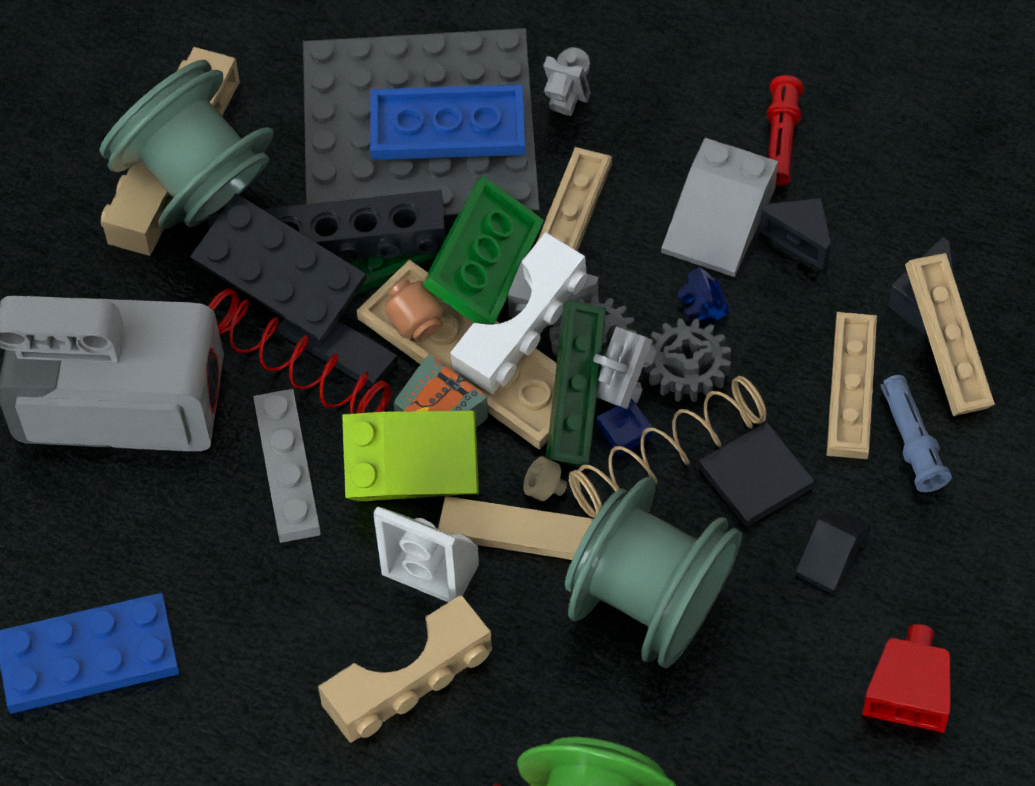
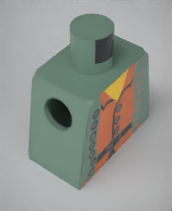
[394,355,488,427]

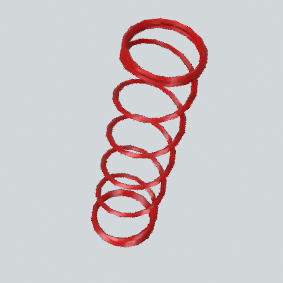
[208,289,391,414]

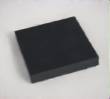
[699,422,814,528]

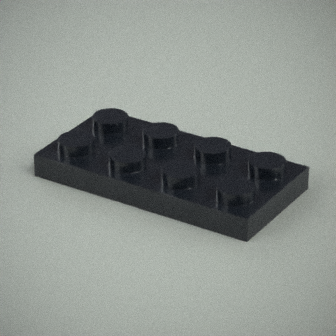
[190,193,367,343]

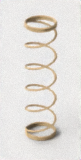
[569,376,767,518]

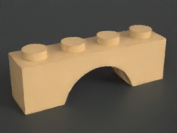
[318,595,492,743]

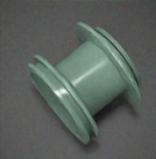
[99,59,274,229]
[565,477,742,669]

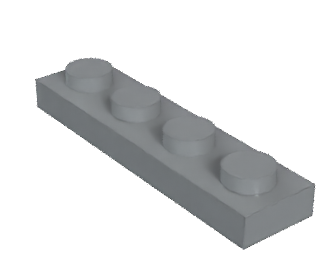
[253,389,321,543]

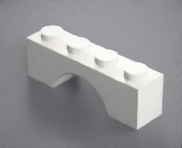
[450,232,588,395]

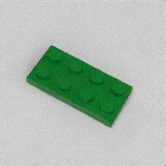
[422,175,544,325]

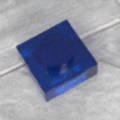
[597,399,653,455]

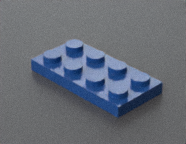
[370,84,525,160]
[0,593,179,714]

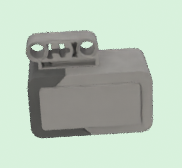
[0,296,224,451]

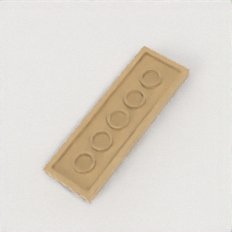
[357,260,557,450]

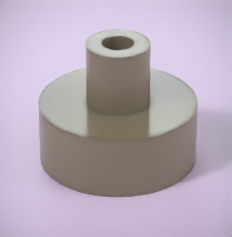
[523,457,567,501]

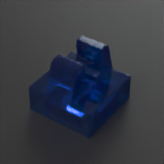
[678,267,730,321]

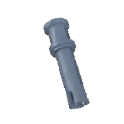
[881,375,952,492]

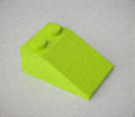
[342,411,479,502]

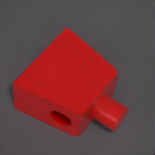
[862,624,950,733]

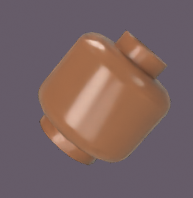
[384,279,444,341]

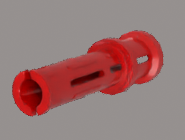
[767,75,804,186]

